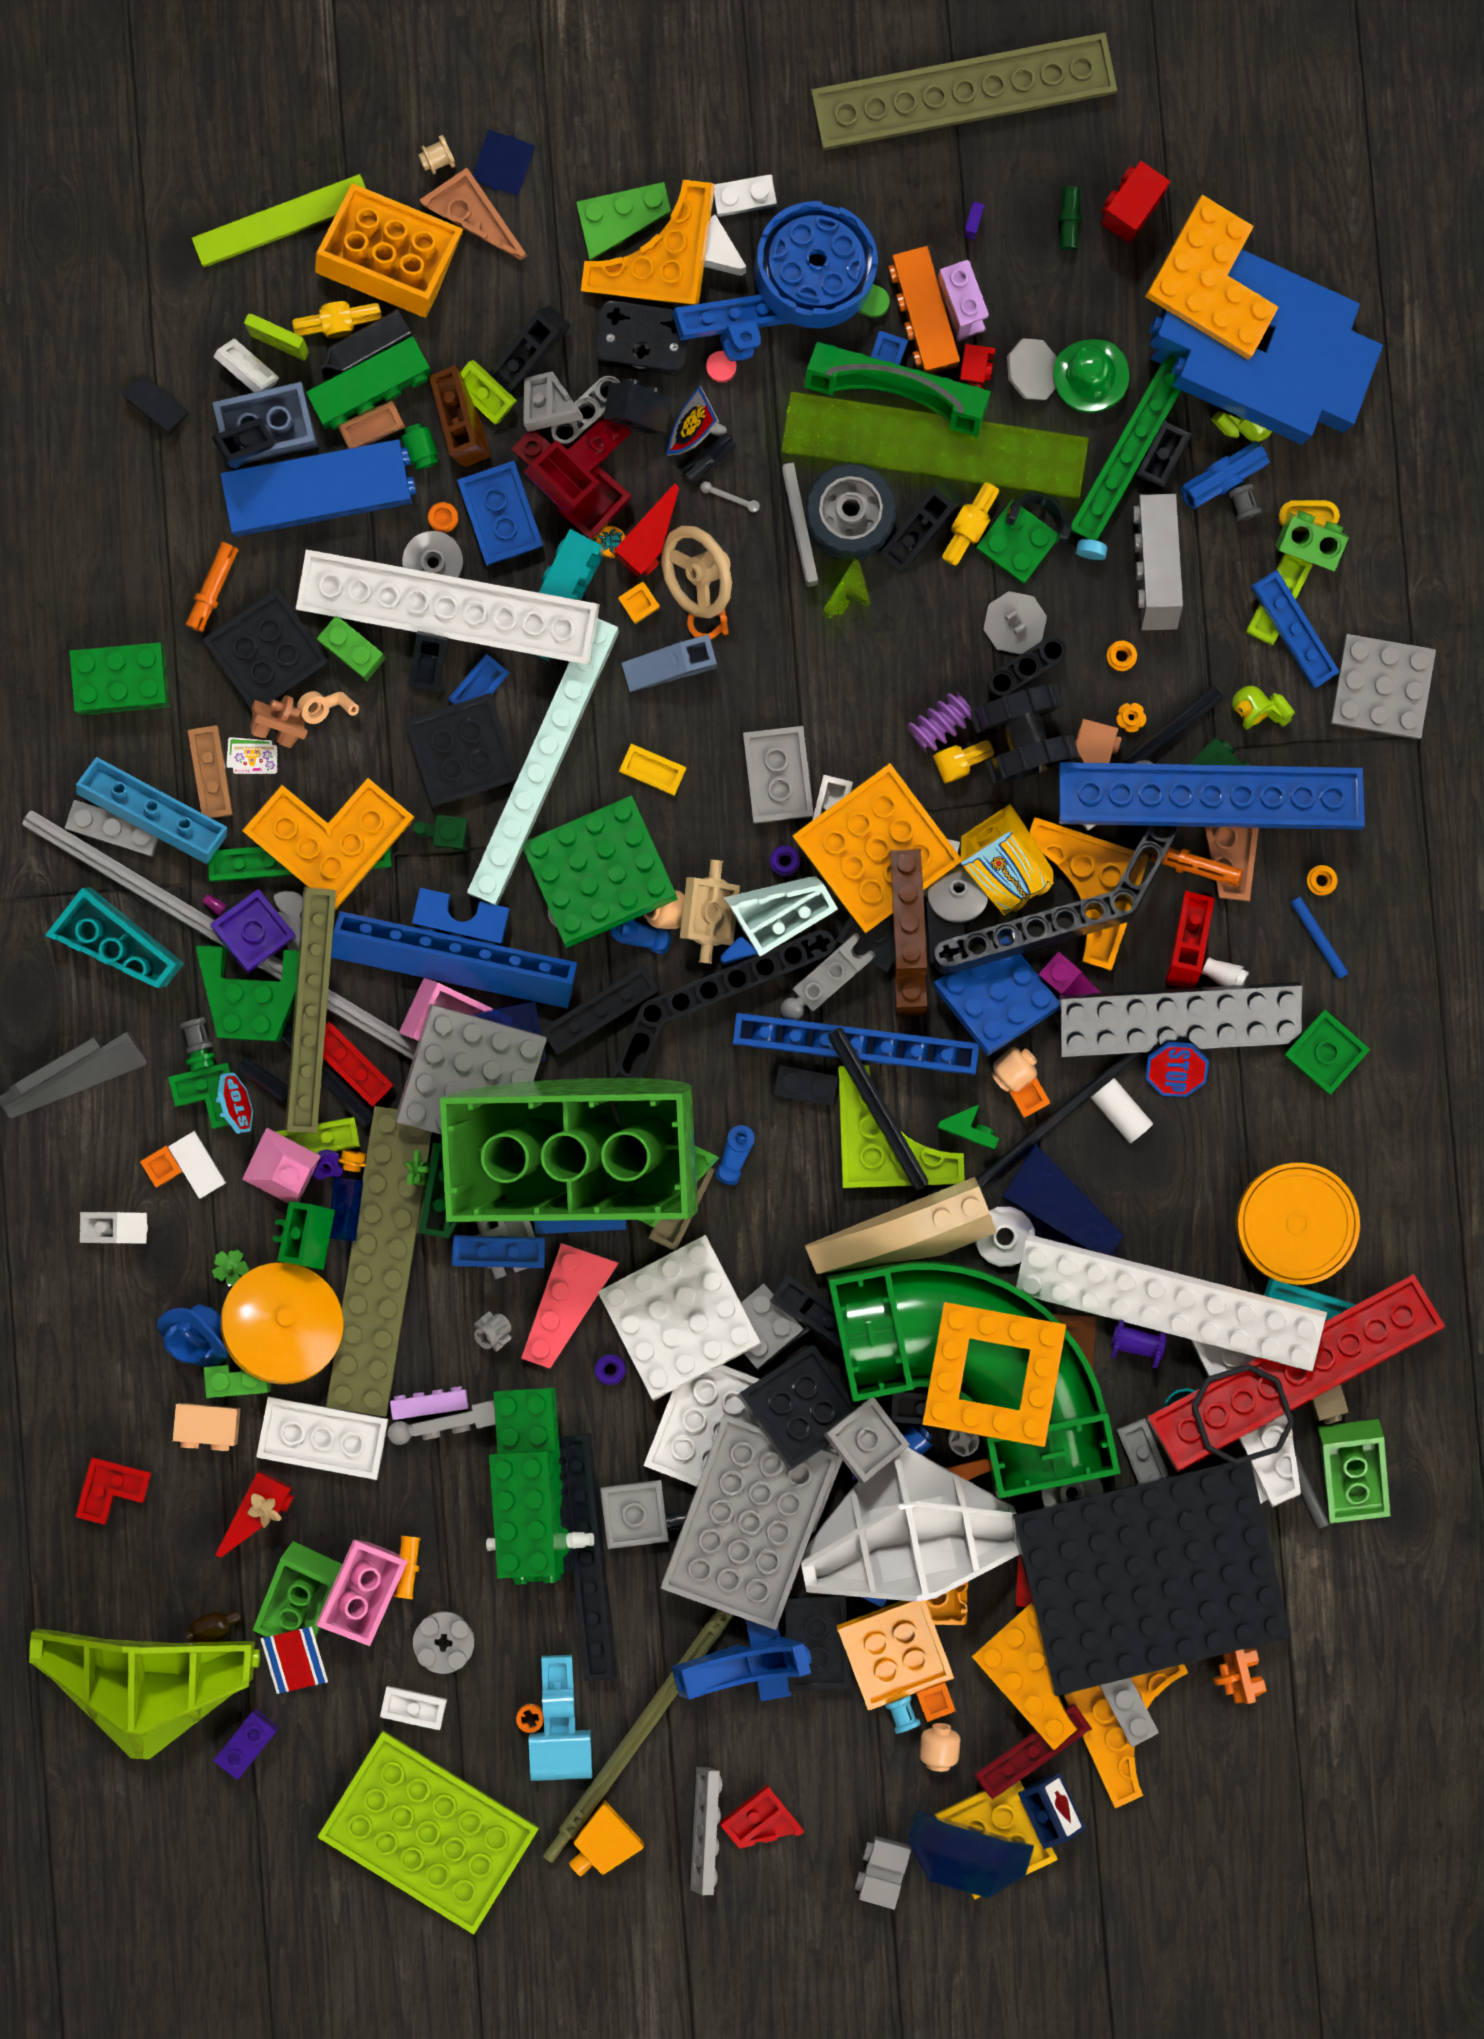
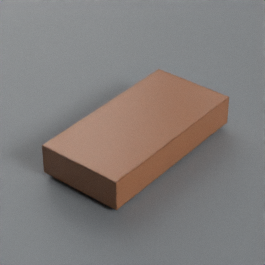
[339,400,405,449]

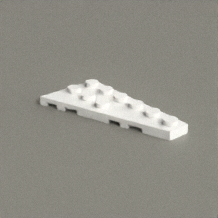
[1192,1340,1301,1507]

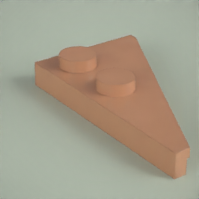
[419,168,527,260]

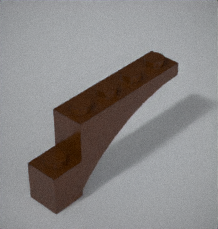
[890,849,927,1016]

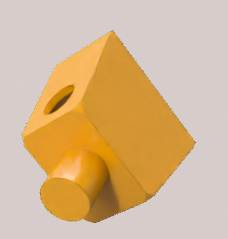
[569,1800,644,1877]

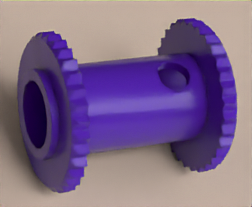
[1111,1320,1167,1368]

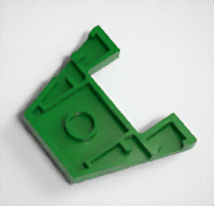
[196,946,299,1042]

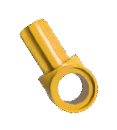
[933,740,994,784]

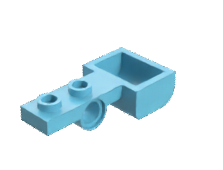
[529,1655,593,1781]

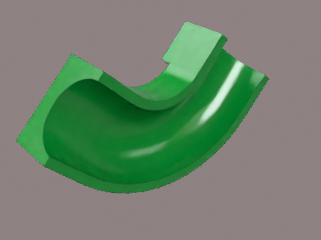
[826,1261,1120,1498]

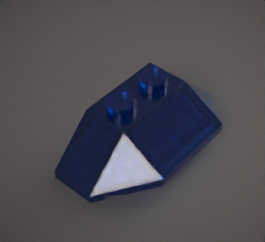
[907,1810,1034,1898]

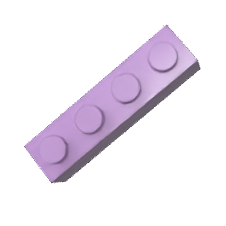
[390,1386,469,1420]

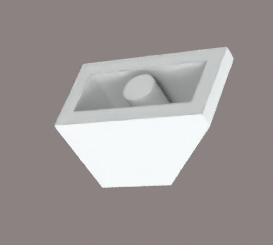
[704,215,746,276]
[80,1212,148,1243]

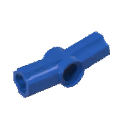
[1180,441,1270,510]

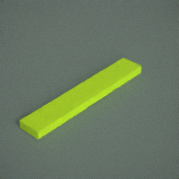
[192,174,366,268]

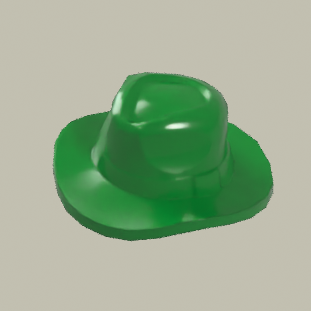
[1053,339,1129,413]

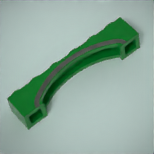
[804,342,991,437]

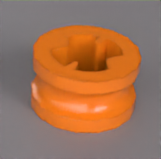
[516,1704,544,1733]

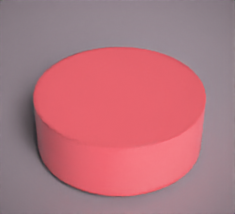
[706,351,736,383]

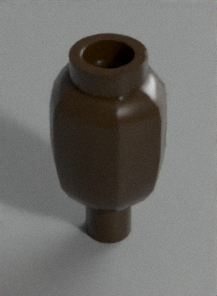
[185,1610,242,1643]

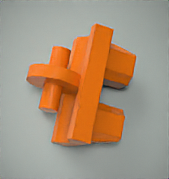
[1213,1648,1266,1704]

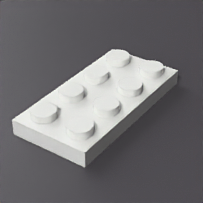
[256,1397,389,1480]

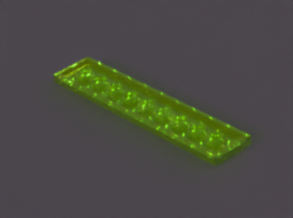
[782,392,1089,499]

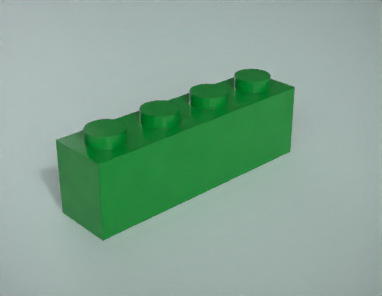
[306,336,432,430]

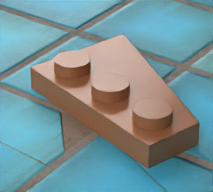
[1205,827,1259,902]

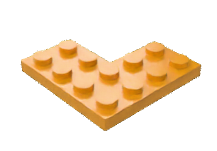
[1145,195,1278,360]
[242,778,415,910]

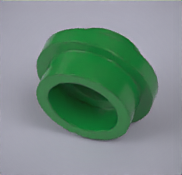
[185,1048,215,1071]

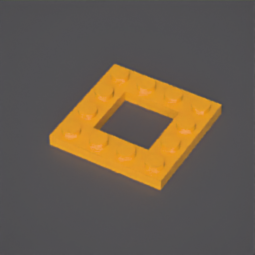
[922,1302,1066,1447]

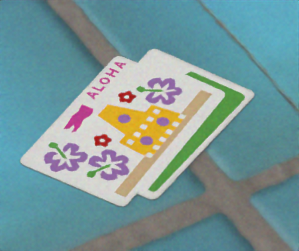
[226,738,277,774]

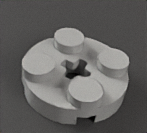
[413,1611,475,1674]

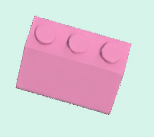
[315,1539,408,1646]

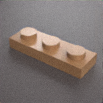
[188,725,234,819]

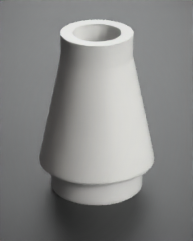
[1202,958,1249,986]

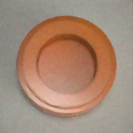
[428,502,459,534]

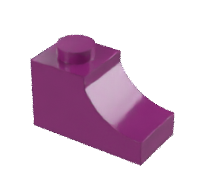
[1037,951,1101,996]

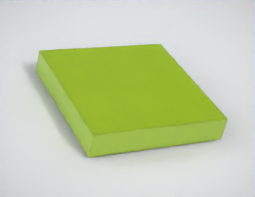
[244,313,309,361]

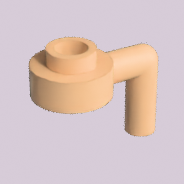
[297,691,359,724]

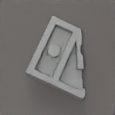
[524,371,583,432]

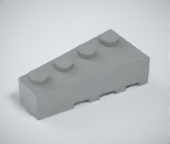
[1132,494,1183,630]

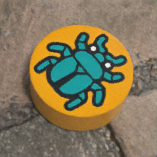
[596,526,625,558]

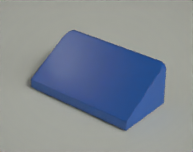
[720,937,758,966]

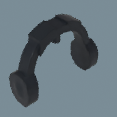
[1005,490,1072,545]

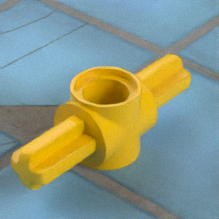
[292,301,382,338]
[942,482,999,566]

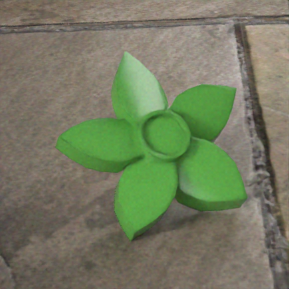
[404,1150,429,1186]

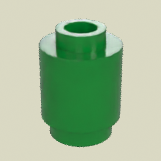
[400,423,439,471]

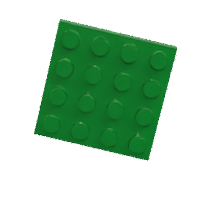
[523,795,678,948]

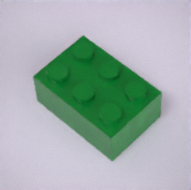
[70,642,170,715]

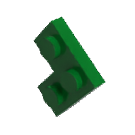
[168,1063,231,1129]

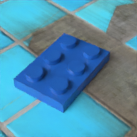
[457,461,544,567]

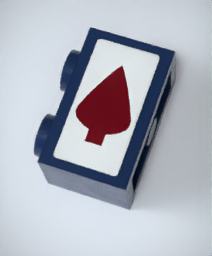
[1018,1772,1086,1850]

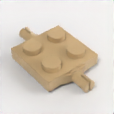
[680,860,740,964]

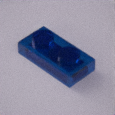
[330,1177,363,1241]

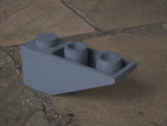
[622,634,717,692]

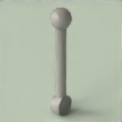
[700,481,760,513]

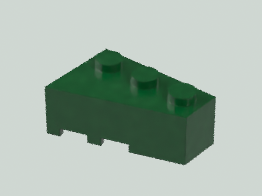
[416,1142,457,1238]

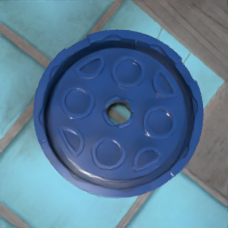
[754,201,878,328]

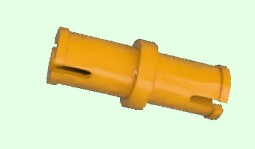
[393,1536,421,1599]

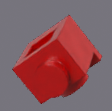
[959,344,995,389]

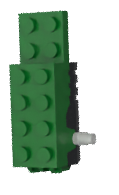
[486,1387,594,1585]

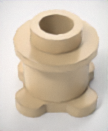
[418,135,455,174]

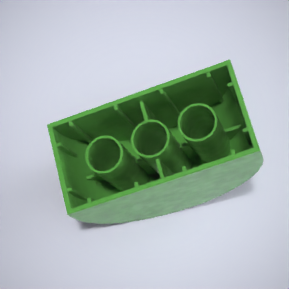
[440,1078,698,1222]

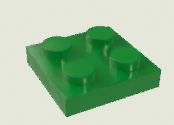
[976,499,1057,585]
[1284,1009,1371,1095]

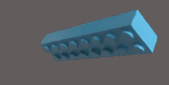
[76,757,227,864]

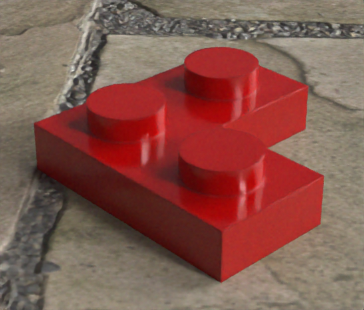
[75,1457,152,1525]

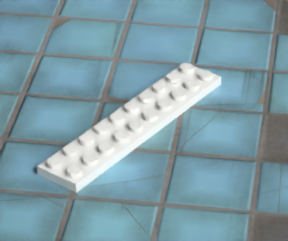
[296,550,600,664]
[1016,1234,1327,1371]

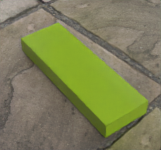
[1245,553,1313,646]
[276,1117,361,1153]

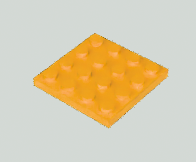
[792,763,961,933]

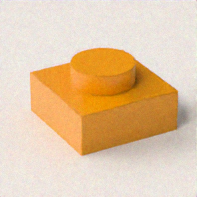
[618,582,660,624]

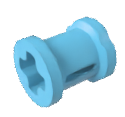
[885,1695,921,1734]

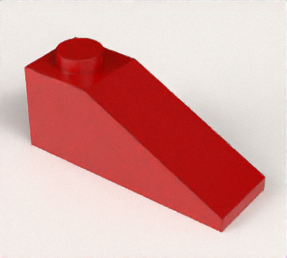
[612,484,679,578]
[1164,891,1215,988]
[215,1471,294,1558]

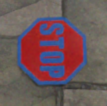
[1145,1042,1209,1097]

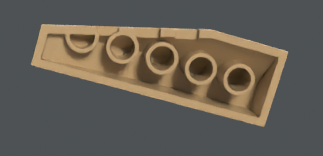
[805,1177,997,1274]

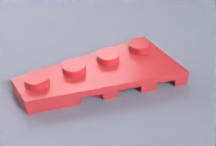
[521,1243,619,1368]

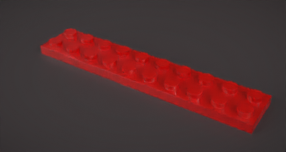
[1147,1274,1445,1472]

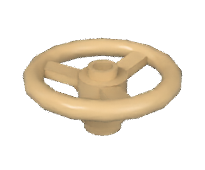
[661,526,732,618]

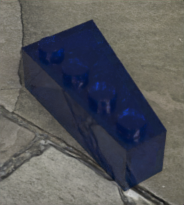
[1001,1144,1123,1256]

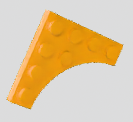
[581,180,715,305]
[1029,817,1149,971]
[972,1602,1077,1750]
[1064,1664,1188,1808]

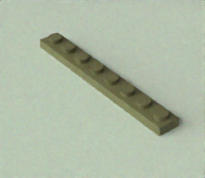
[285,887,336,1133]

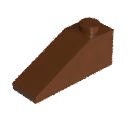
[429,365,491,467]

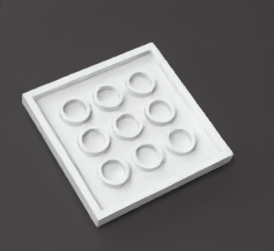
[598,1235,762,1400]

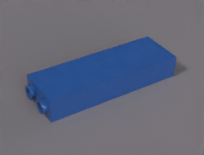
[220,439,416,537]

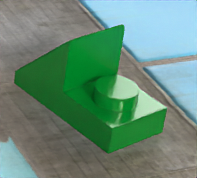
[936,1105,999,1150]

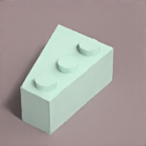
[724,876,838,956]

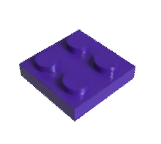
[210,889,296,974]

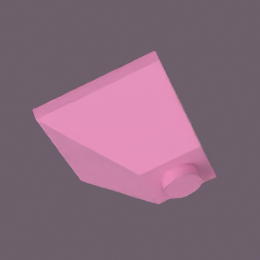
[243,1128,321,1204]

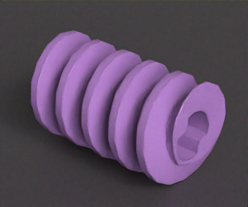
[907,692,973,753]

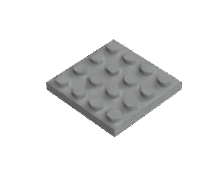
[395,1004,547,1135]

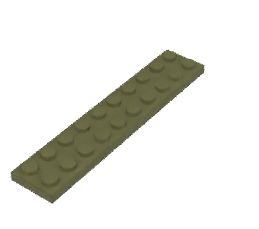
[811,32,1117,151]
[326,1106,433,1417]

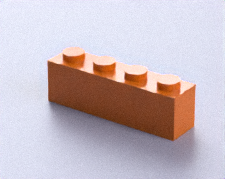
[888,246,960,374]

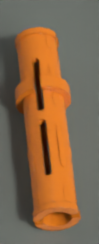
[185,542,239,632]
[1151,848,1243,888]

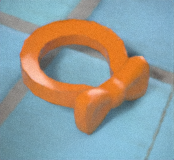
[687,609,729,640]

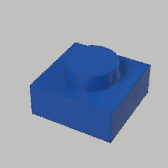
[871,330,908,365]

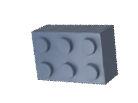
[212,382,318,468]

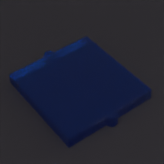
[473,130,535,196]

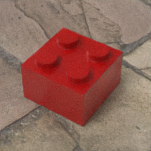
[1101,161,1171,244]

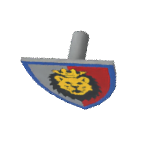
[666,386,726,456]

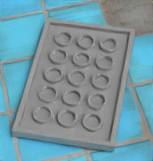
[660,1414,839,1630]

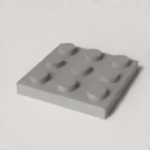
[1330,634,1436,740]

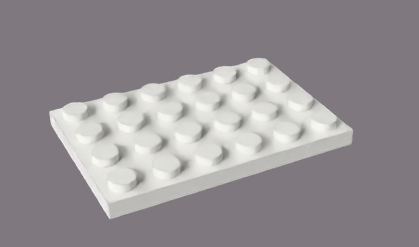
[643,1365,842,1532]

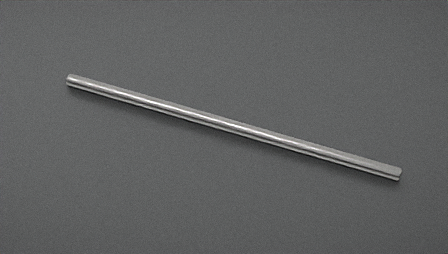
[22,811,418,1060]

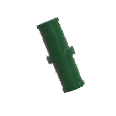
[1058,186,1082,250]

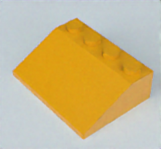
[315,183,463,318]

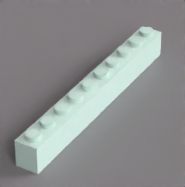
[467,618,619,905]

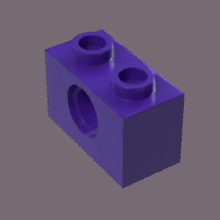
[214,1709,280,1780]

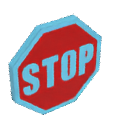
[216,1073,253,1134]

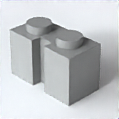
[854,1835,911,1910]

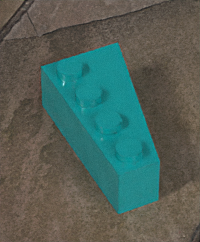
[534,529,604,661]
[45,887,184,988]

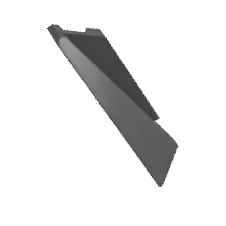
[0,1032,147,1118]

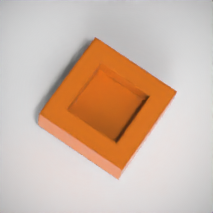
[1009,1078,1051,1118]
[140,1146,183,1188]
[916,1682,956,1722]

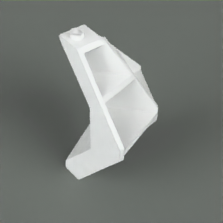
[801,1447,1020,1602]

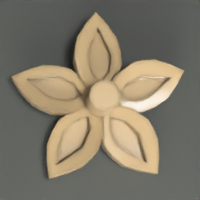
[247,1494,282,1528]

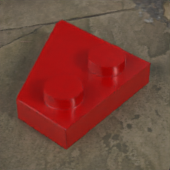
[719,1784,804,1849]

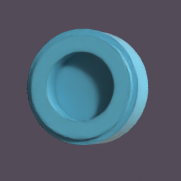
[1076,539,1108,560]

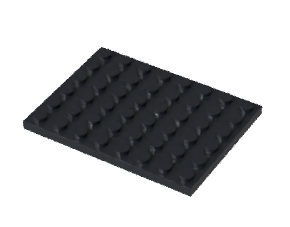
[1011,1461,1291,1696]

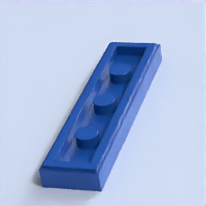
[1250,570,1340,689]

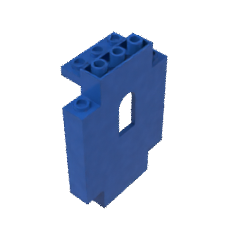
[1149,249,1383,445]

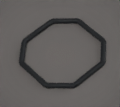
[1192,1364,1294,1464]

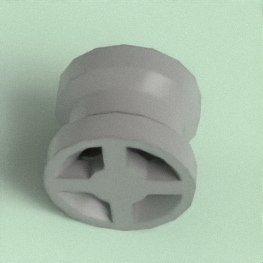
[948,1430,979,1456]

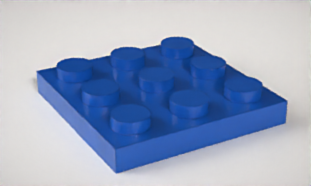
[933,936,1059,1056]

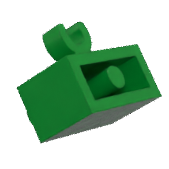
[272,1201,335,1270]

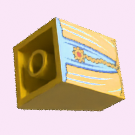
[961,804,1053,915]

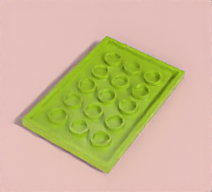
[318,1731,539,1935]

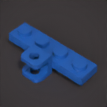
[672,295,790,362]

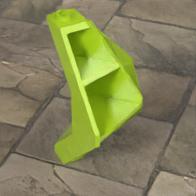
[29,1629,260,1759]

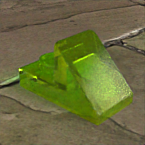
[822,559,870,621]

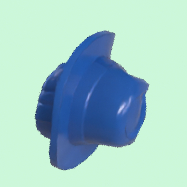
[157,1304,229,1367]

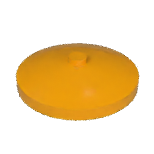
[220,1263,343,1384]

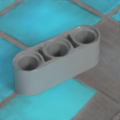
[551,376,620,449]

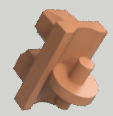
[250,695,308,748]

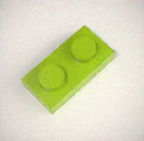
[461,360,517,425]

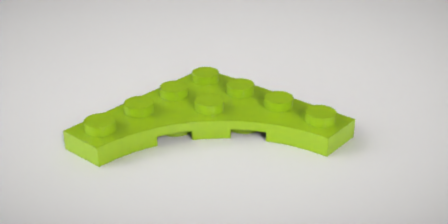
[838,1065,965,1188]

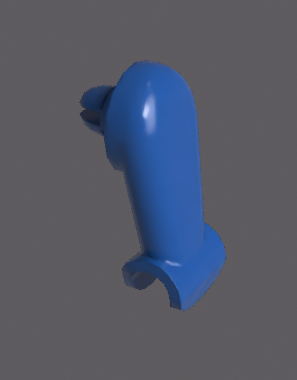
[611,919,671,955]
[715,1125,755,1185]

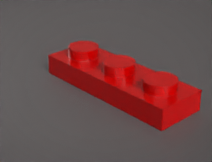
[323,1021,395,1107]

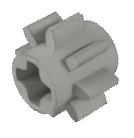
[474,1311,512,1351]

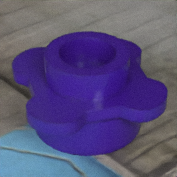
[313,1149,343,1180]

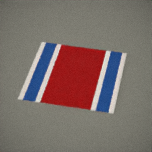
[261,1626,328,1694]

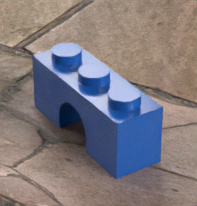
[412,888,511,945]

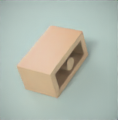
[173,1403,240,1451]

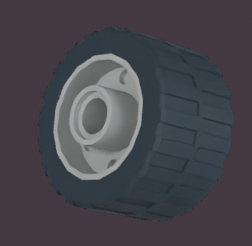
[804,463,897,561]

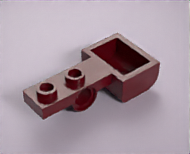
[524,417,632,515]
[511,430,632,541]

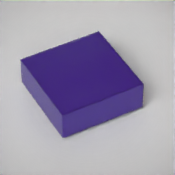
[964,202,984,240]

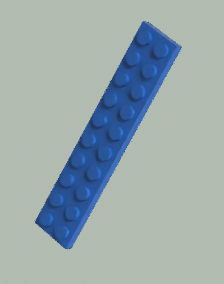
[1058,762,1365,830]

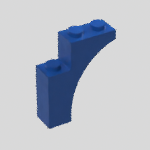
[672,1637,811,1700]

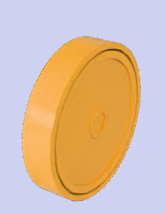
[1235,1163,1360,1285]

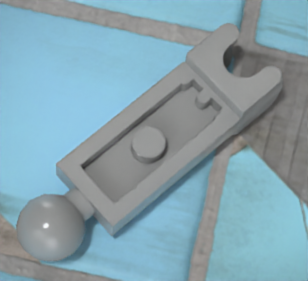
[780,933,876,1020]
[387,1400,496,1445]

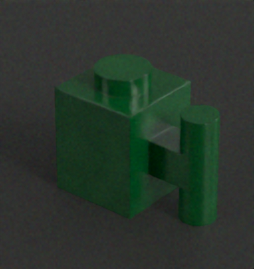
[413,815,469,852]

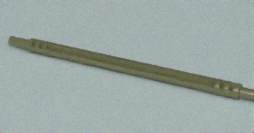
[543,1609,735,1863]

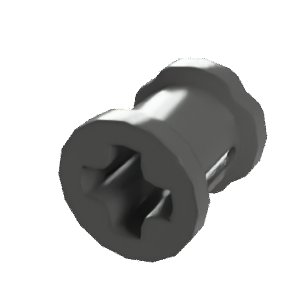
[1228,484,1263,522]
[179,1017,213,1053]

